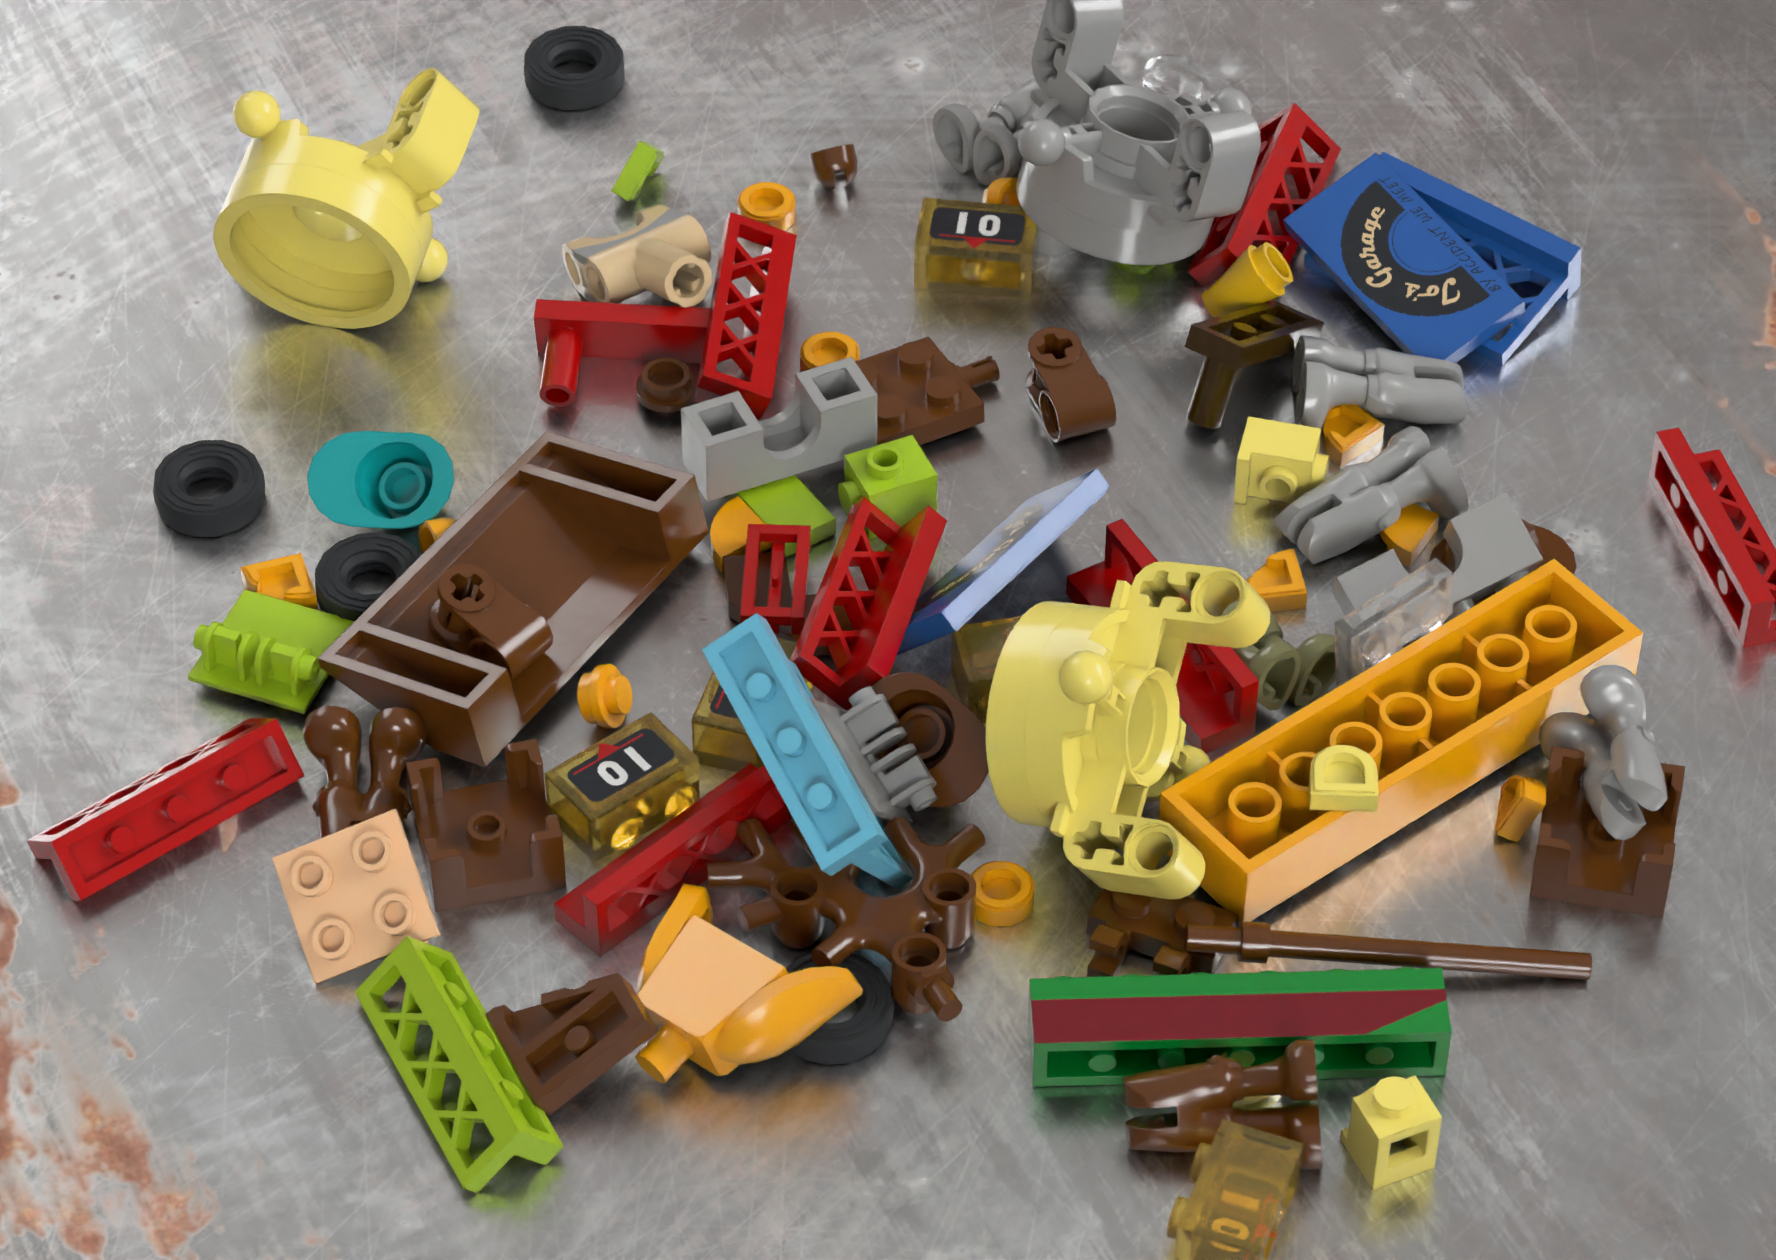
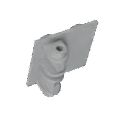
[810,686,938,823]

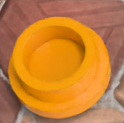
[577,664,633,729]

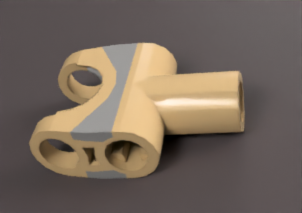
[562,205,712,308]

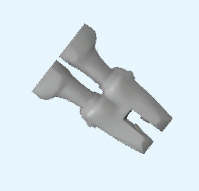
[932,78,1041,186]
[1291,335,1467,428]
[1275,426,1469,564]
[1539,665,1668,841]

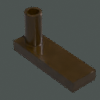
[1185,300,1324,429]

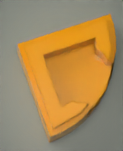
[1322,404,1385,468]
[710,496,773,572]
[1379,504,1439,568]
[1246,548,1307,612]
[240,553,318,610]
[1495,775,1546,843]

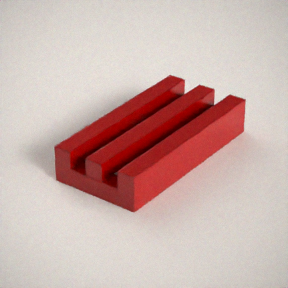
[740,524,811,635]

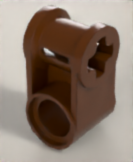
[1026,327,1116,443]
[429,563,553,682]

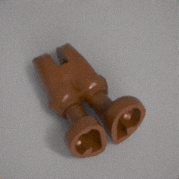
[303,706,427,839]
[1122,1040,1323,1170]

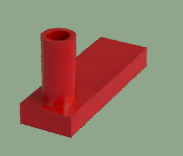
[534,299,710,407]

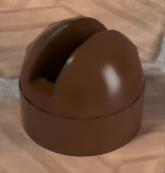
[809,144,858,189]

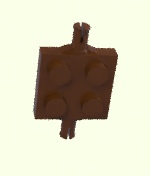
[855,336,1000,445]

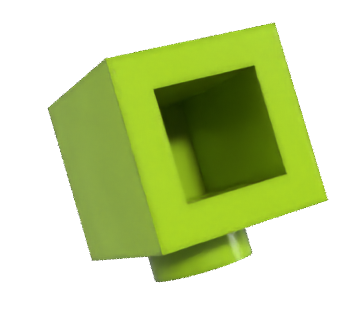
[838,435,938,540]

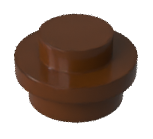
[636,357,697,413]

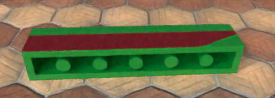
[1028,967,1452,1087]

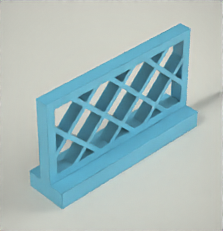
[702,613,913,889]

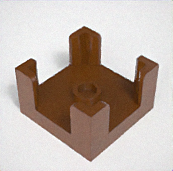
[406,739,567,913]
[1529,746,1685,918]

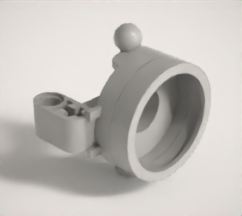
[1016,0,1261,265]

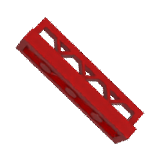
[1187,103,1341,287]
[697,212,797,420]
[1649,427,1776,648]
[790,497,947,711]
[1066,519,1259,754]
[26,718,305,901]
[554,763,792,957]

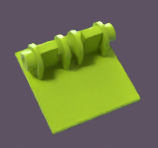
[188,589,355,714]

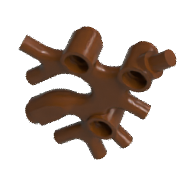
[707,815,986,1022]

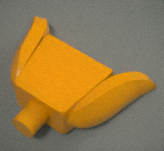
[635,883,863,1084]

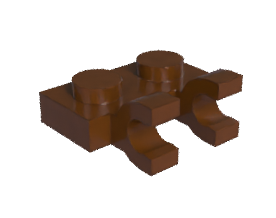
[1086,888,1238,977]

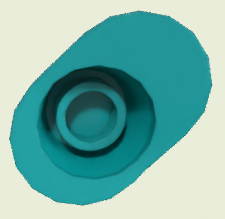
[307,431,455,530]

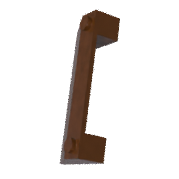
[317,431,709,767]

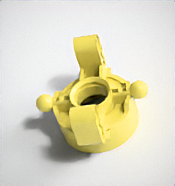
[213,68,480,329]
[986,561,1270,899]

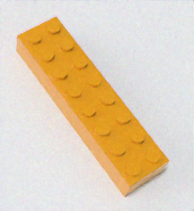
[1158,559,1643,923]

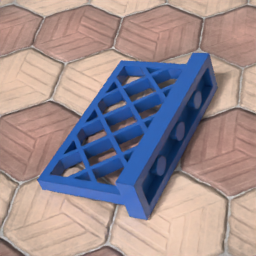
[1304,152,1581,366]

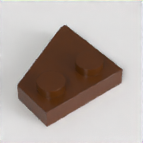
[486,973,658,1116]

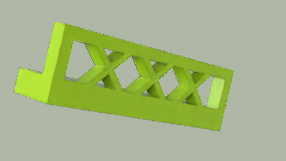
[355,936,564,1193]

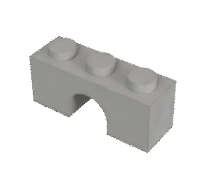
[681,357,877,502]
[1331,492,1543,657]

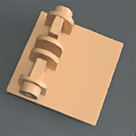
[272,809,440,984]

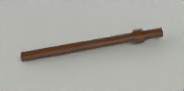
[1184,921,1592,980]

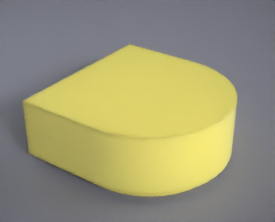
[1309,745,1379,812]

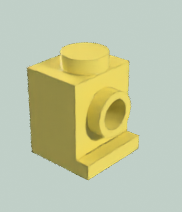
[1233,416,1329,504]
[1340,1075,1442,1190]

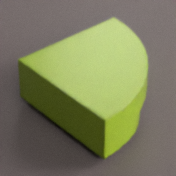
[611,141,665,201]

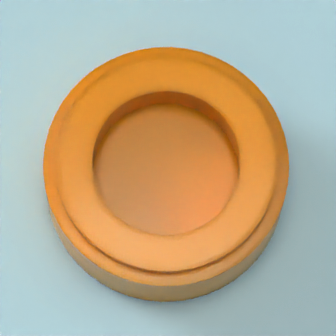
[737,182,796,231]
[800,331,860,372]
[971,861,1034,927]

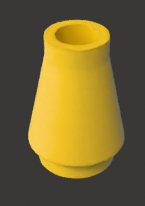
[1201,242,1293,318]

